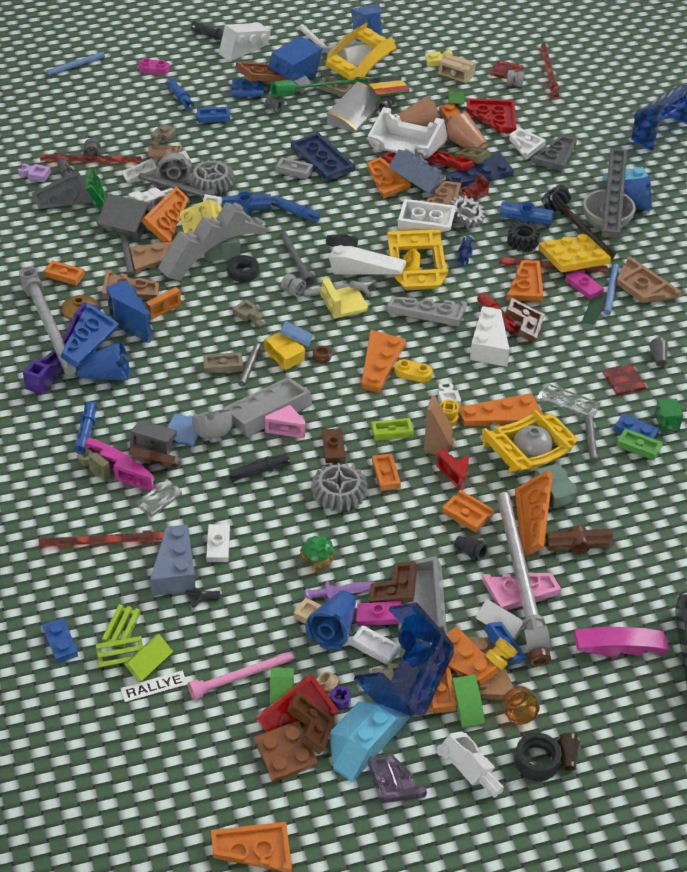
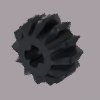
[541,185,572,212]

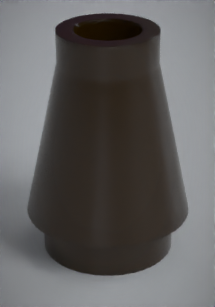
[557,733,581,771]

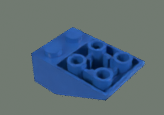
[106,280,152,343]

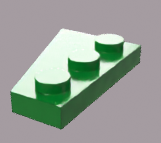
[85,167,106,210]

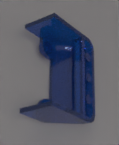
[631,84,687,150]
[354,602,454,717]

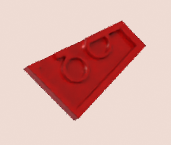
[254,674,339,733]

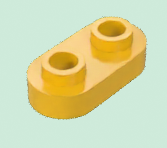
[402,248,420,271]
[394,359,433,383]

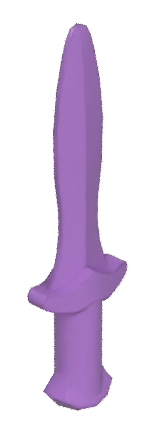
[304,581,375,600]

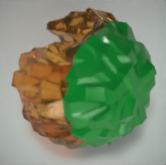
[300,536,335,570]

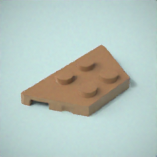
[616,256,681,303]

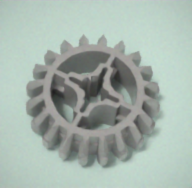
[188,159,234,195]
[311,462,368,513]

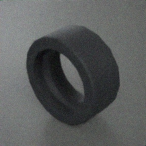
[514,732,562,781]

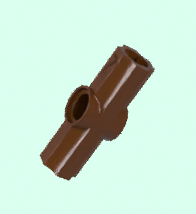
[546,525,613,554]

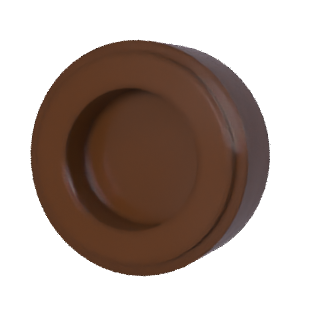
[313,345,332,363]
[527,648,551,667]

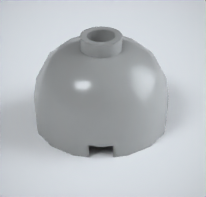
[157,152,191,185]
[192,409,233,442]
[513,425,553,458]

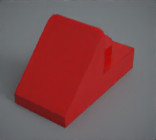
[436,449,469,490]

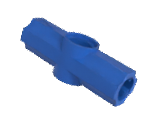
[221,191,272,215]
[499,201,554,226]

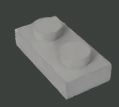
[275,157,313,179]

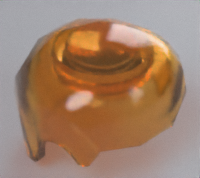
[502,686,540,725]

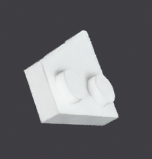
[509,128,546,159]

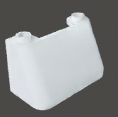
[368,107,447,159]

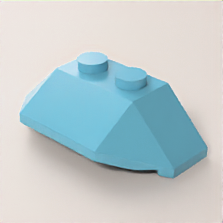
[329,701,410,783]

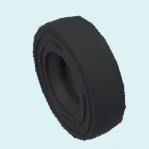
[326,234,358,247]
[227,255,259,282]

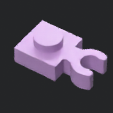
[18,164,51,182]

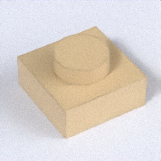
[294,598,321,623]

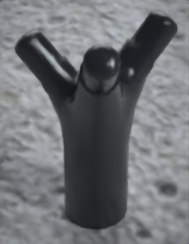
[185,587,220,608]

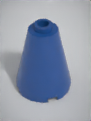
[624,176,652,211]
[75,342,130,381]
[305,591,356,650]

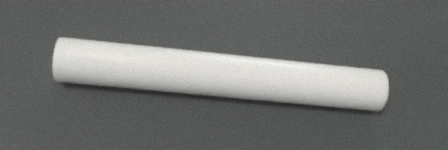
[299,24,327,51]

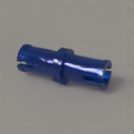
[457,236,473,266]

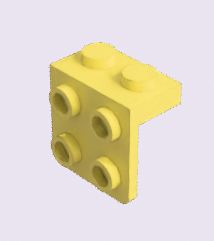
[180,199,222,233]
[319,277,368,319]

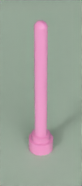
[188,652,294,700]

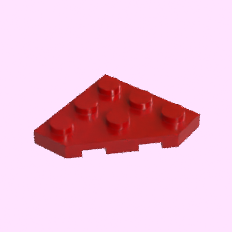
[466,98,517,134]

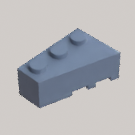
[389,149,445,194]
[150,524,196,596]

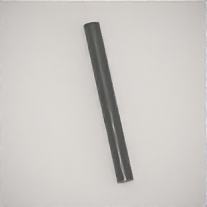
[120,232,135,277]

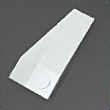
[329,245,406,275]

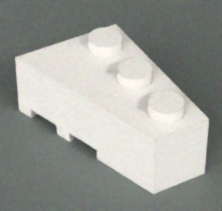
[219,23,271,61]
[470,306,509,367]

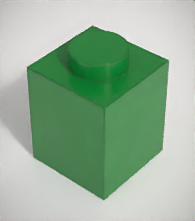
[655,399,683,431]

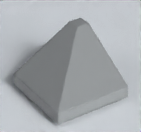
[294,76,314,95]

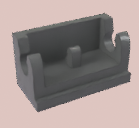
[130,420,177,455]

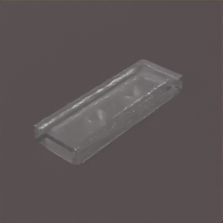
[538,383,600,418]

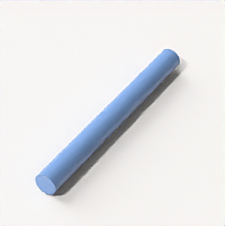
[47,52,105,76]
[604,264,619,315]

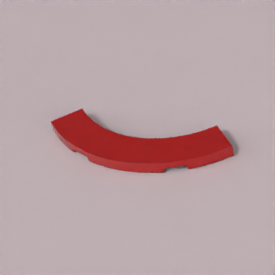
[382,151,475,171]

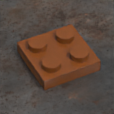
[254,721,318,783]

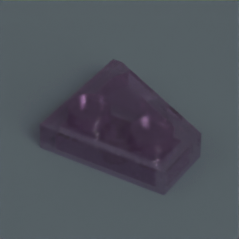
[367,754,427,804]

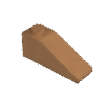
[424,396,455,455]

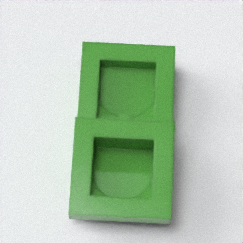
[448,91,465,104]
[451,674,485,729]

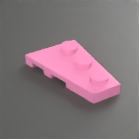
[482,573,561,611]

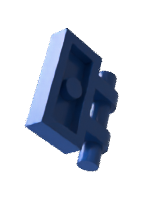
[231,78,264,98]

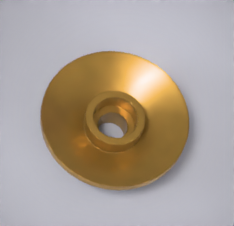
[61,295,98,320]

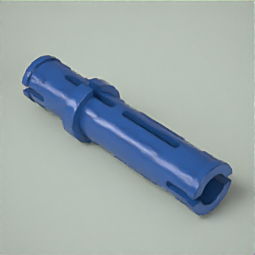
[166,78,194,110]
[271,195,321,223]
[74,401,97,454]

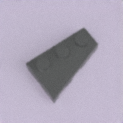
[531,135,577,171]
[31,171,93,209]

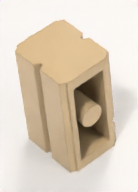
[439,53,476,83]

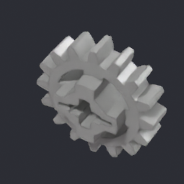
[449,195,486,228]

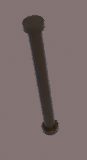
[559,204,616,259]

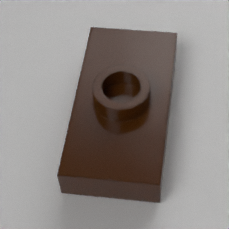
[322,428,346,463]

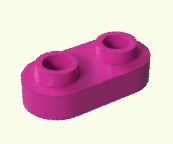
[139,58,170,75]

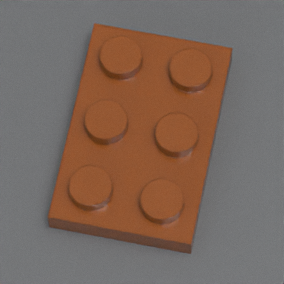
[235,61,288,83]

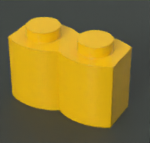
[264,332,306,370]

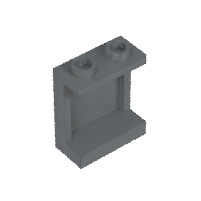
[96,194,151,241]

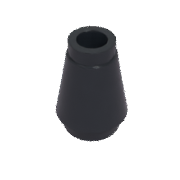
[454,536,488,560]

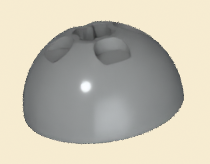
[583,189,636,230]

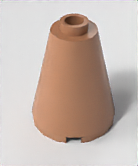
[395,95,439,127]
[446,111,488,150]

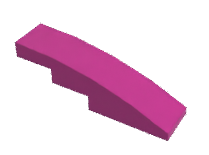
[85,438,154,492]
[573,627,669,658]

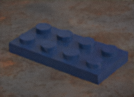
[291,132,355,181]

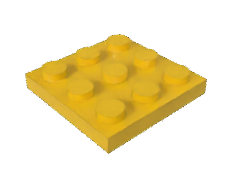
[538,234,611,272]

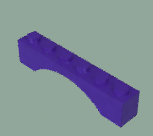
[23,302,101,395]

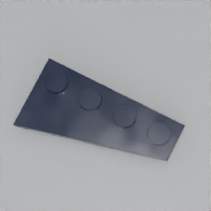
[446,152,514,188]

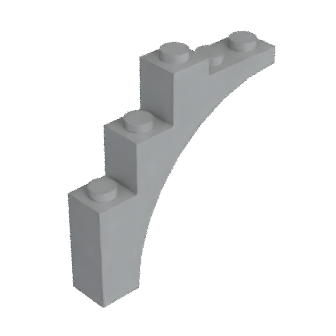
[158,202,268,281]

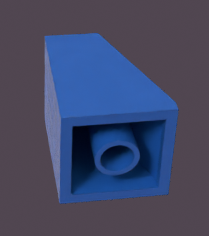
[351,3,383,42]
[268,36,323,80]

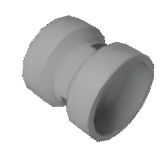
[506,70,524,88]
[281,273,306,297]

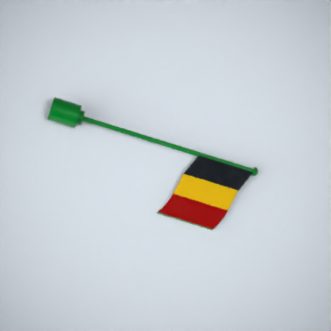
[270,73,409,98]

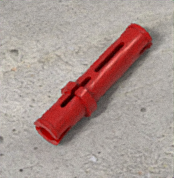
[477,292,519,335]

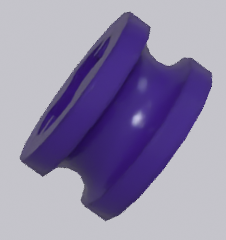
[330,686,351,710]

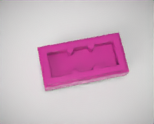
[565,269,604,300]
[356,601,402,626]

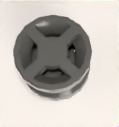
[265,94,285,113]
[83,139,101,160]

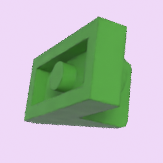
[270,668,294,705]

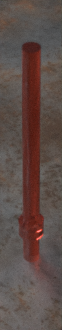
[540,44,560,99]
[40,153,142,163]
[499,257,608,273]
[39,530,165,547]

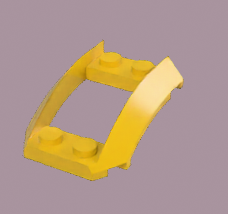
[325,22,396,80]
[387,229,448,290]
[482,410,578,473]

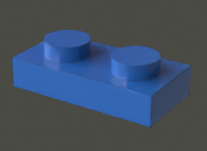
[197,107,230,123]
[614,413,659,439]
[42,618,78,664]
[483,622,526,665]

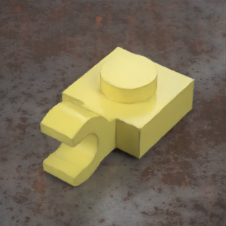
[425,50,453,67]

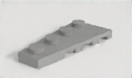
[387,297,467,327]

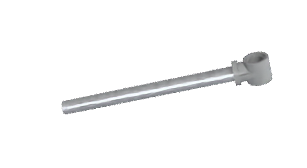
[19,266,76,375]
[497,492,551,652]

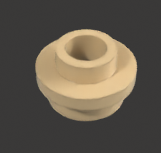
[316,671,339,693]

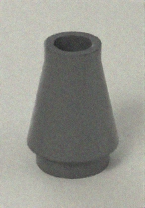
[649,337,668,367]

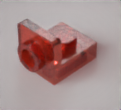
[462,173,489,201]

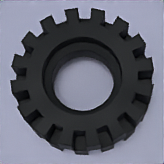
[507,221,540,252]

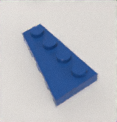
[60,303,119,368]

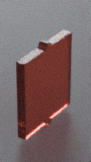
[490,60,524,81]
[603,364,646,396]

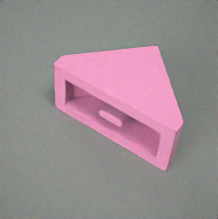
[265,405,305,439]

